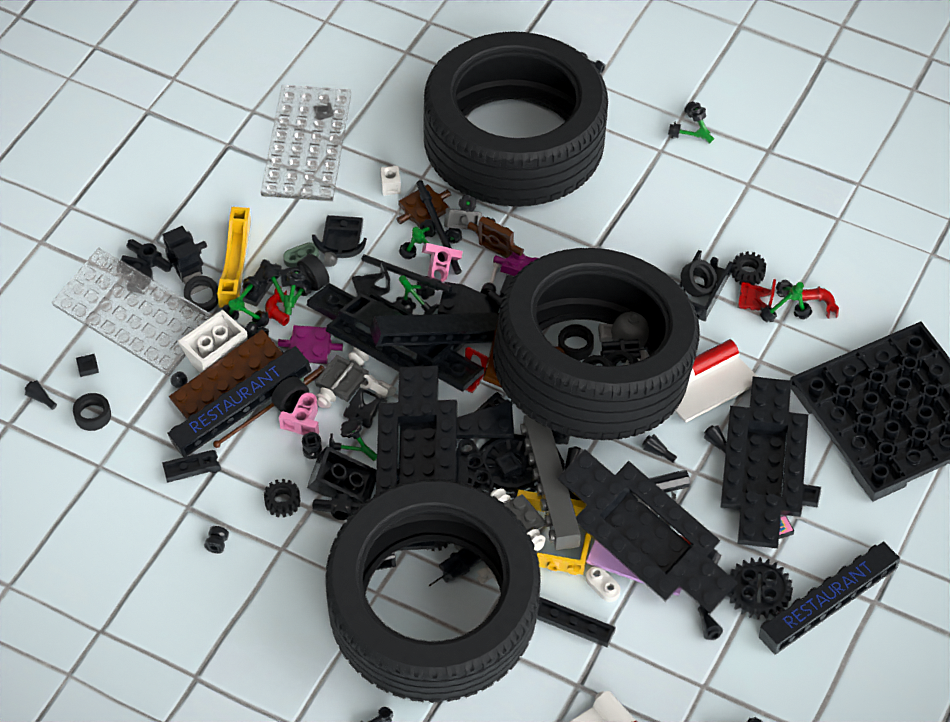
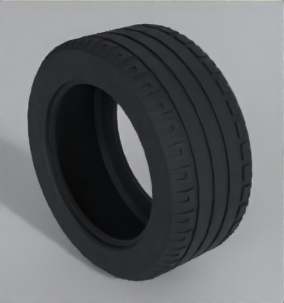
[423,31,608,207]
[493,248,700,440]
[325,478,541,703]

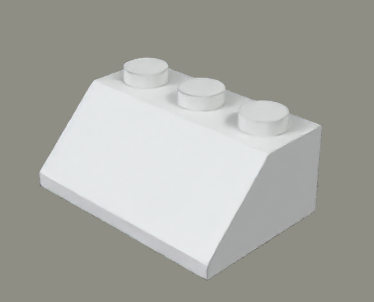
[178,310,248,373]

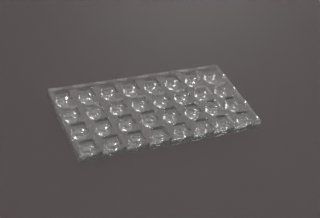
[261,85,351,201]
[52,247,214,376]

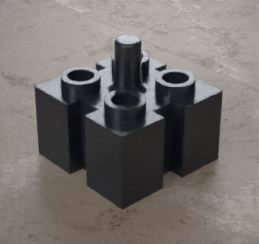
[162,225,207,282]

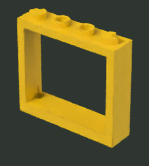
[517,490,592,575]

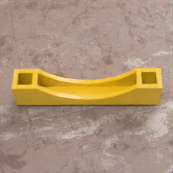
[217,207,251,308]

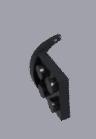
[312,215,367,258]

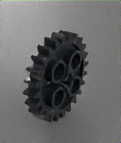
[727,557,793,620]

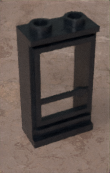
[679,250,733,322]

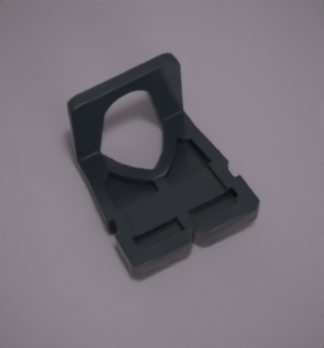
[352,262,390,296]
[343,388,387,429]

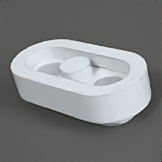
[586,566,620,602]

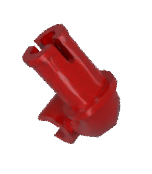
[265,286,290,326]
[802,286,839,319]

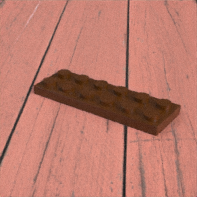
[169,330,283,420]

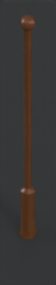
[213,365,325,448]

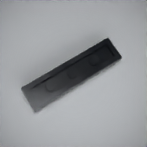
[537,597,616,647]

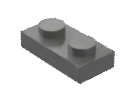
[444,208,482,230]

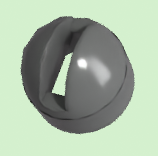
[324,252,338,267]

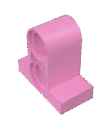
[422,243,463,282]
[279,393,319,435]

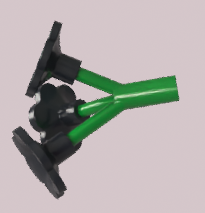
[393,275,439,315]
[329,416,377,461]

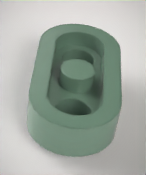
[283,242,319,268]

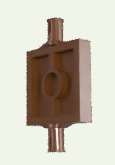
[397,184,451,228]
[467,216,524,258]

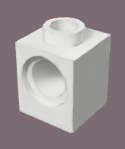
[380,166,401,196]

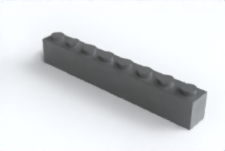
[520,415,581,550]

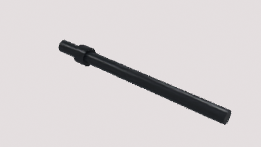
[416,180,462,275]
[361,254,453,293]

